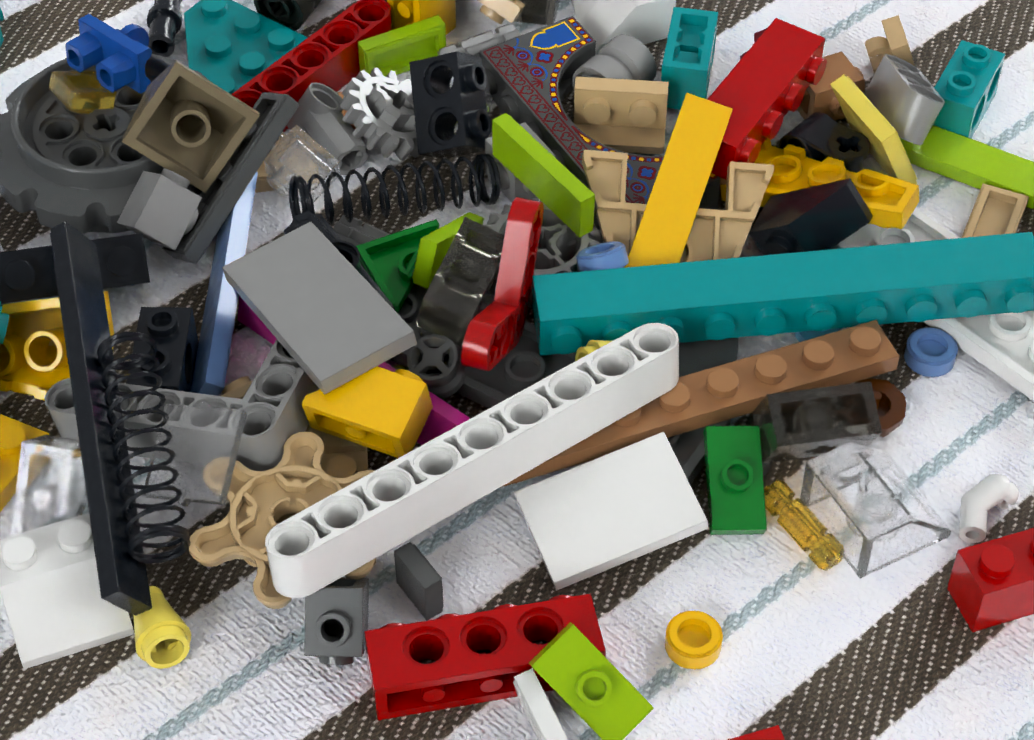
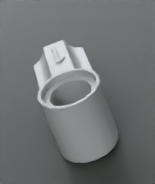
[287,82,369,175]

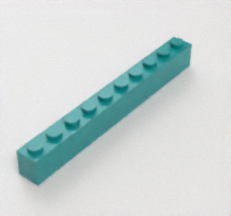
[532,232,1034,355]

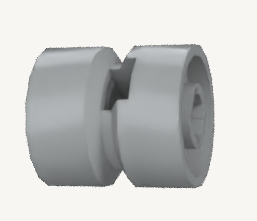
[572,34,657,89]

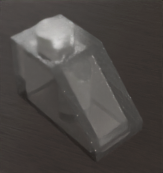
[11,435,88,536]

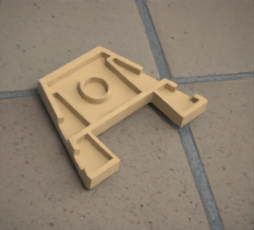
[582,150,774,268]

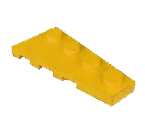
[720,138,919,229]

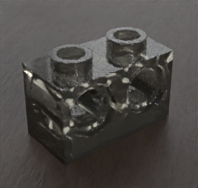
[415,217,504,347]

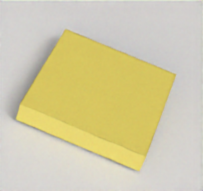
[830,74,917,184]

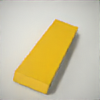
[624,93,733,268]

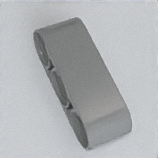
[864,54,945,145]

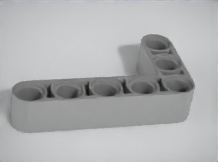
[44,340,319,471]

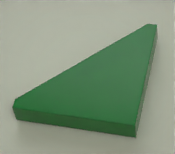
[356,219,439,313]

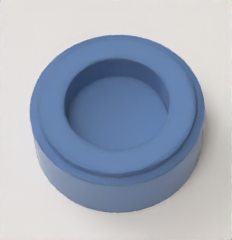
[576,241,629,272]
[904,327,958,377]

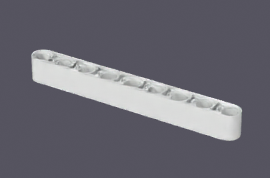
[265,323,679,598]

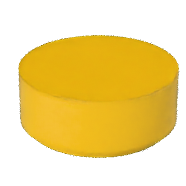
[665,611,723,669]

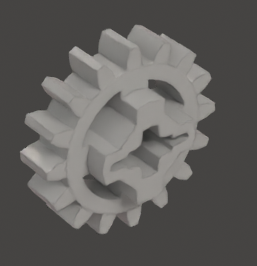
[339,68,419,161]

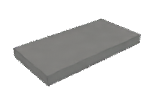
[222,222,417,395]

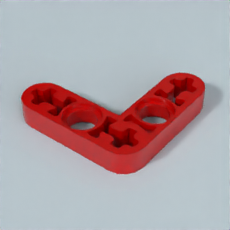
[461,197,544,371]

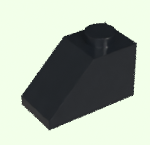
[749,178,873,255]

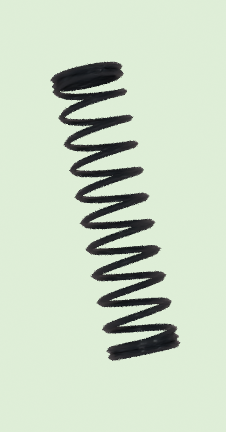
[289,153,501,225]
[97,332,191,564]

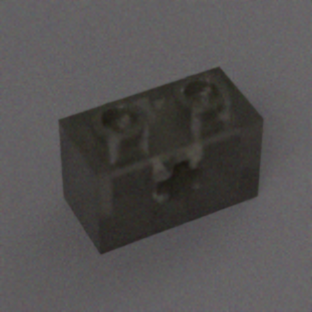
[752,381,882,463]

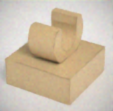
[864,15,915,74]

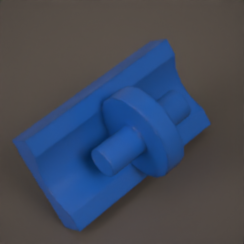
[65,14,152,94]

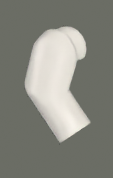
[959,474,1019,543]

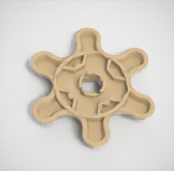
[189,432,376,609]

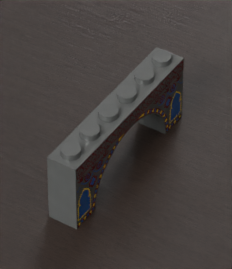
[479,16,721,236]

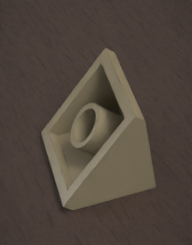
[122,60,260,193]

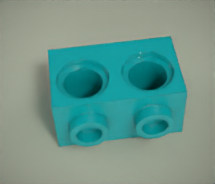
[661,7,718,110]
[933,40,1005,139]

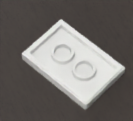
[514,431,708,591]

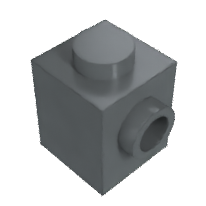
[304,577,369,665]

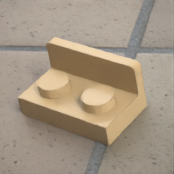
[574,76,669,154]

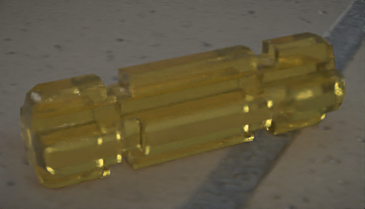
[764,480,845,571]

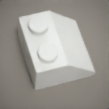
[0,513,134,669]

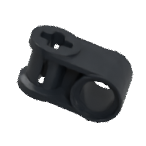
[779,112,870,173]

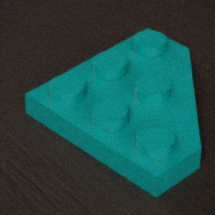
[184,0,308,94]

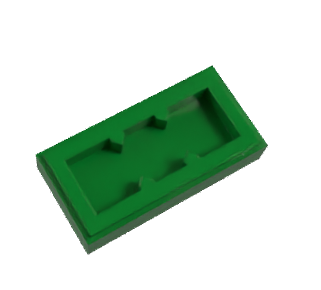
[704,426,767,535]

